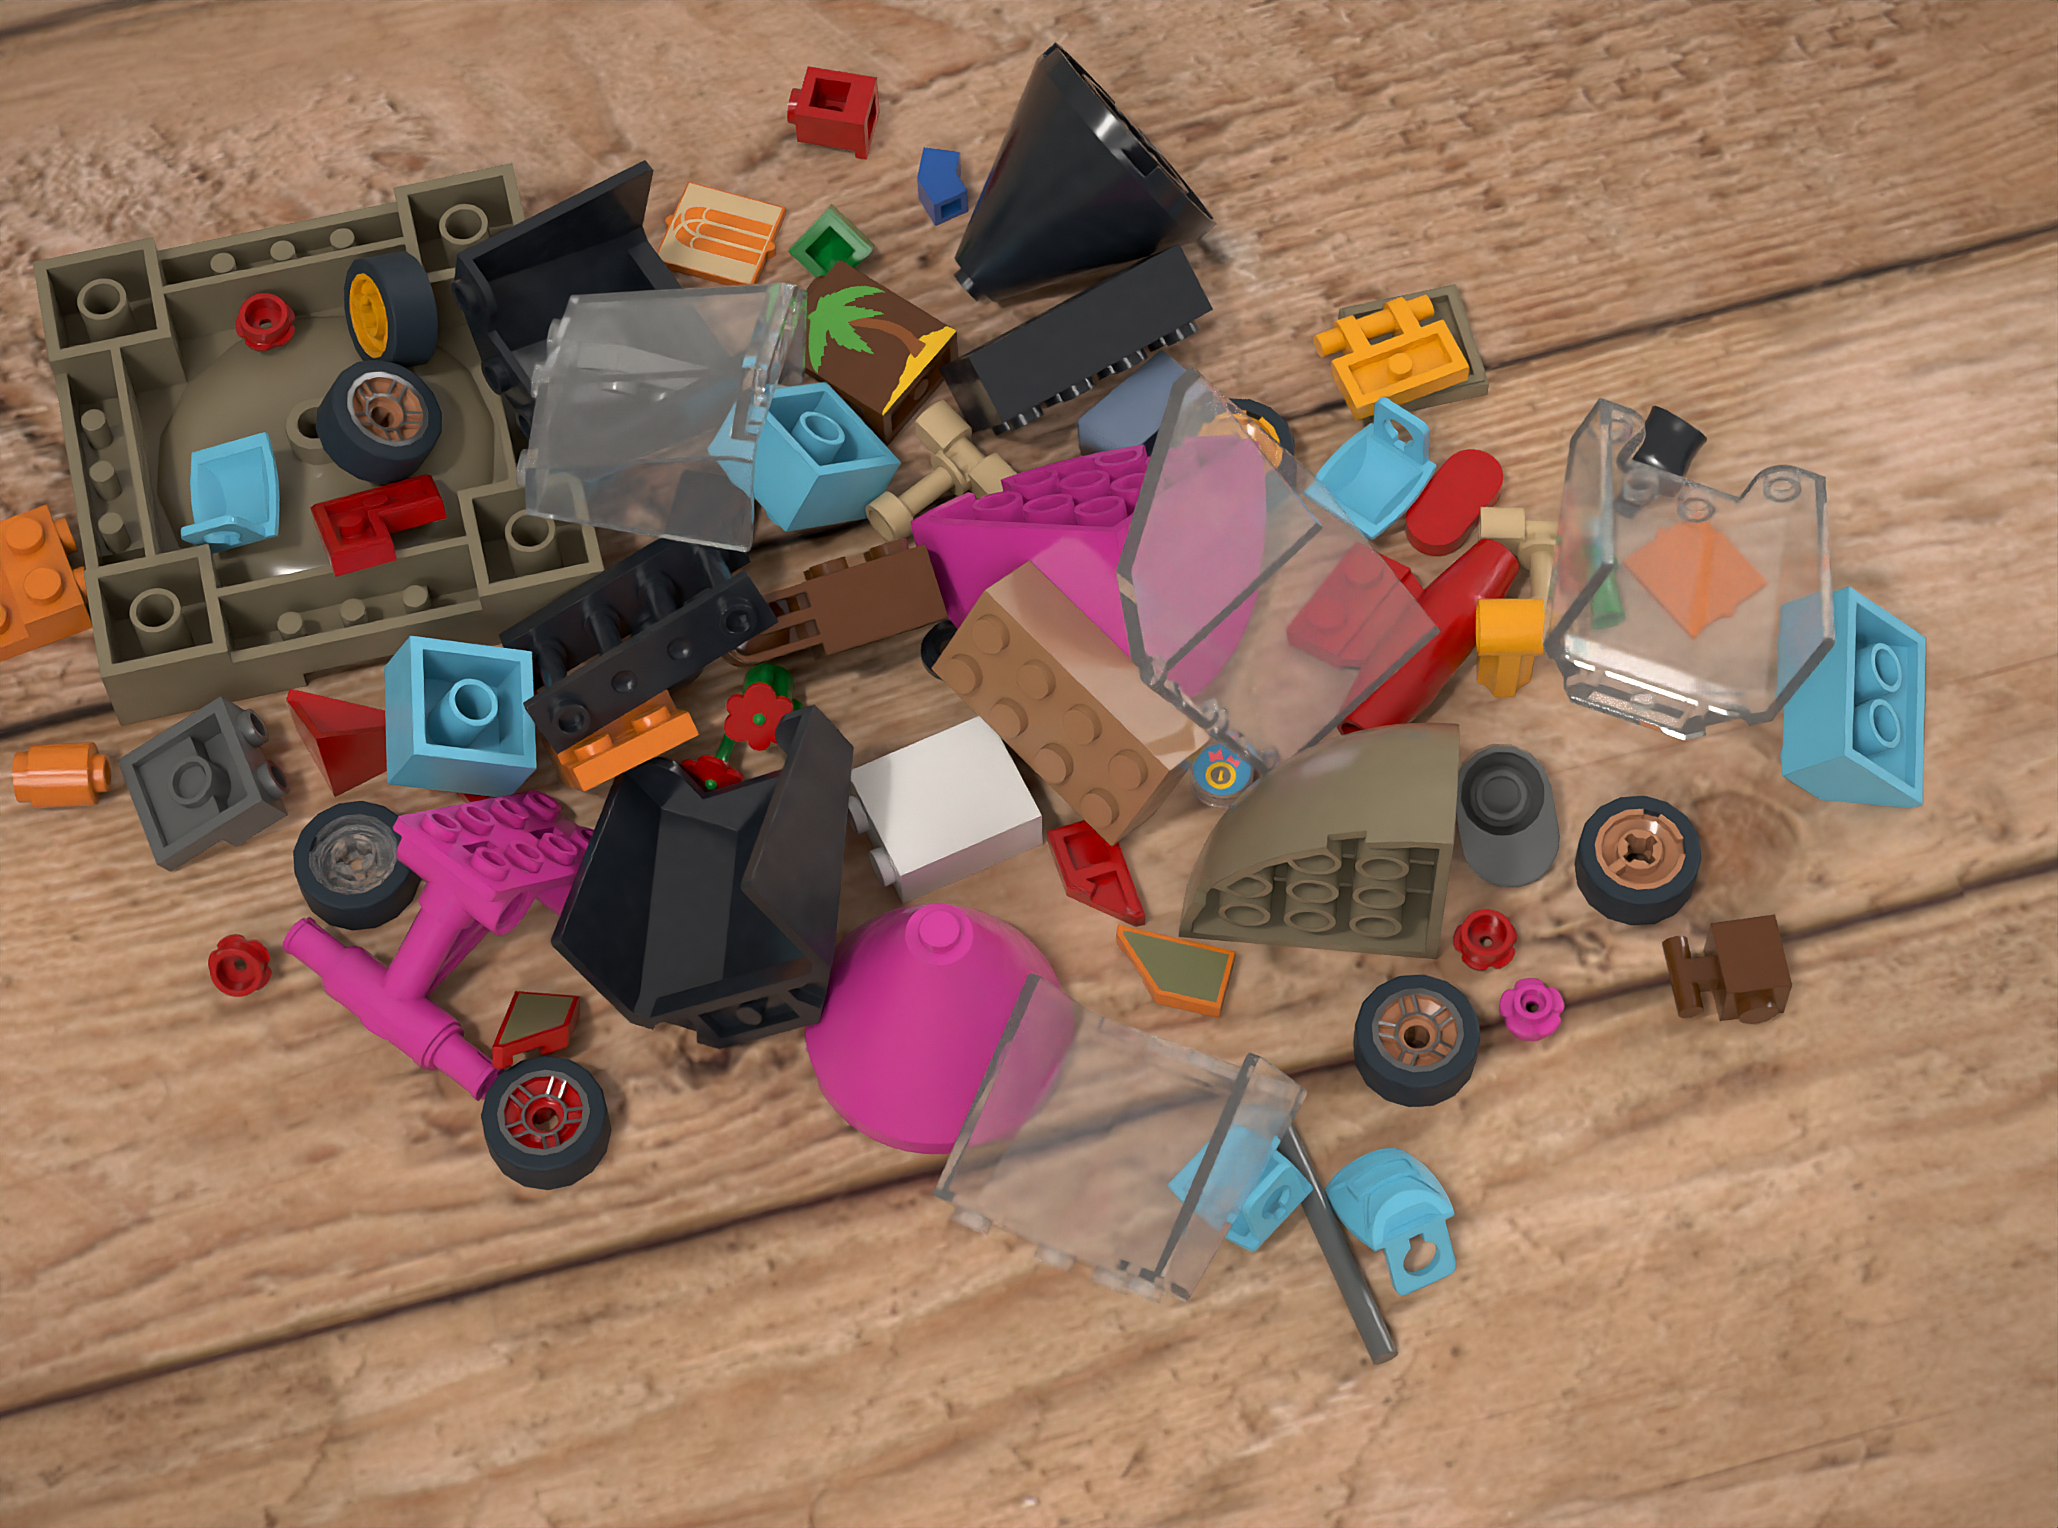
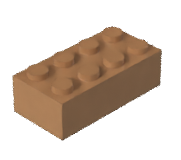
[932,560,1212,846]

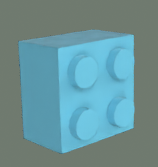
[711,382,901,532]
[384,636,537,797]

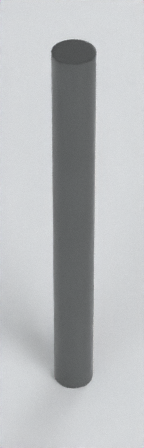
[1267,1118,1398,1365]

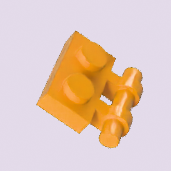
[1313,294,1469,421]

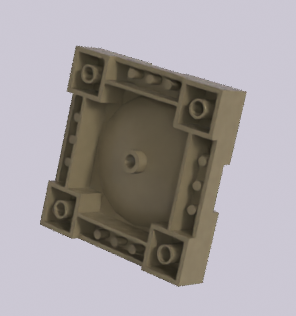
[33,163,604,726]

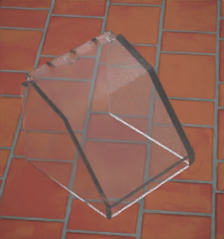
[1116,366,1441,775]

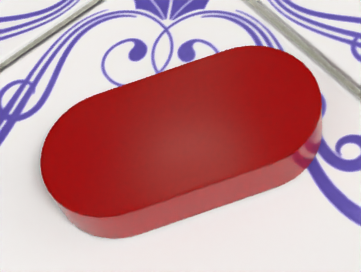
[1405,449,1503,556]

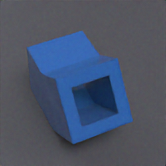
[917,147,968,226]

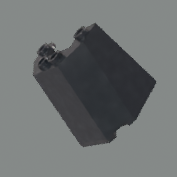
[451,160,785,478]
[551,705,854,1049]

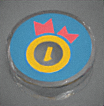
[1190,741,1254,808]

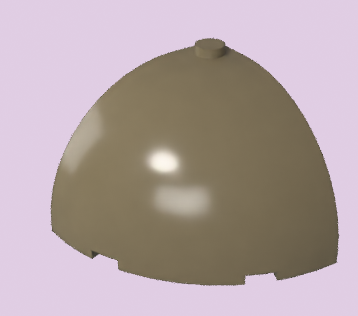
[1178,723,1460,959]

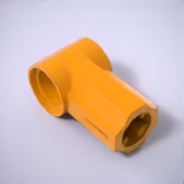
[1476,599,1545,697]

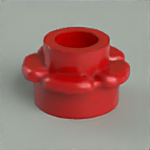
[235,293,295,352]
[1453,909,1518,971]
[208,934,272,997]

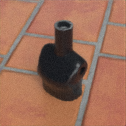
[1608,406,1707,522]

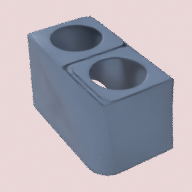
[1077,350,1213,456]

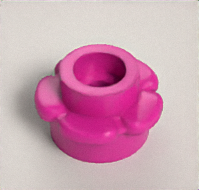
[1499,978,1564,1041]

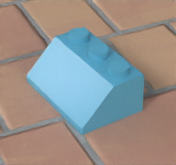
[1780,586,1926,808]

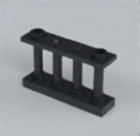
[499,504,779,755]

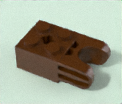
[721,538,948,668]

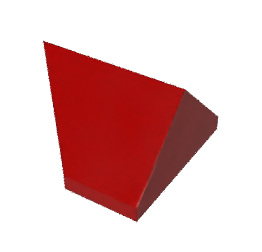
[286,689,387,797]

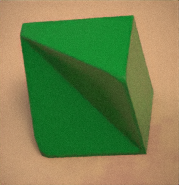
[788,204,874,278]

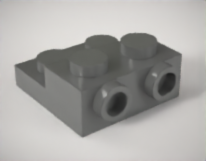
[117,696,290,872]

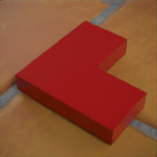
[310,474,447,577]

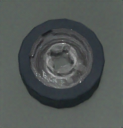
[293,801,421,931]

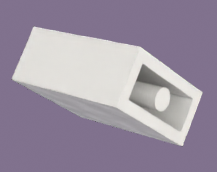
[847,716,1043,904]

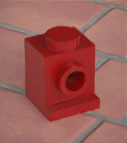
[787,66,880,160]

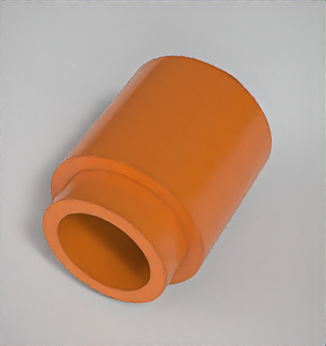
[12,742,111,808]

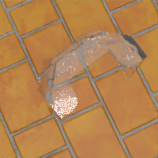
[516,283,807,552]
[1542,398,1835,740]
[933,973,1308,1303]

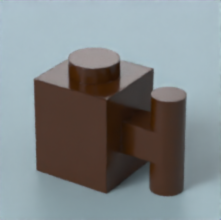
[1662,914,1792,1024]

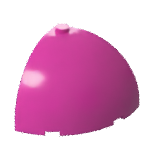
[910,437,1263,705]

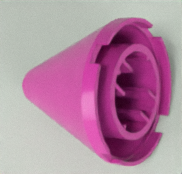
[805,903,1067,1154]

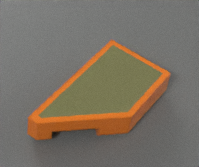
[1116,924,1235,1018]

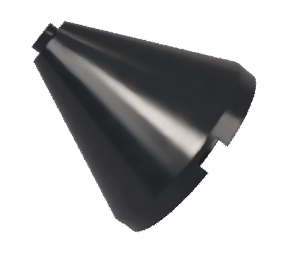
[953,42,1217,302]

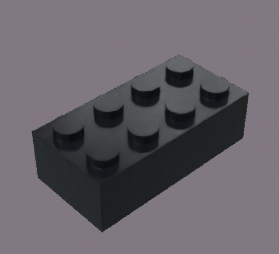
[939,244,1213,436]

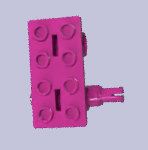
[282,790,594,1101]

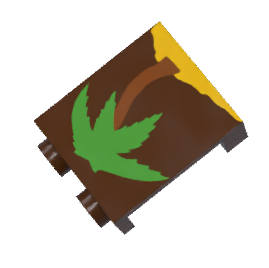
[766,260,958,446]

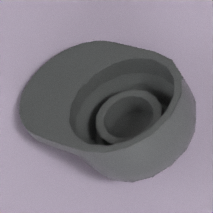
[1456,744,1560,887]

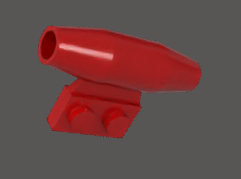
[1288,538,1520,735]

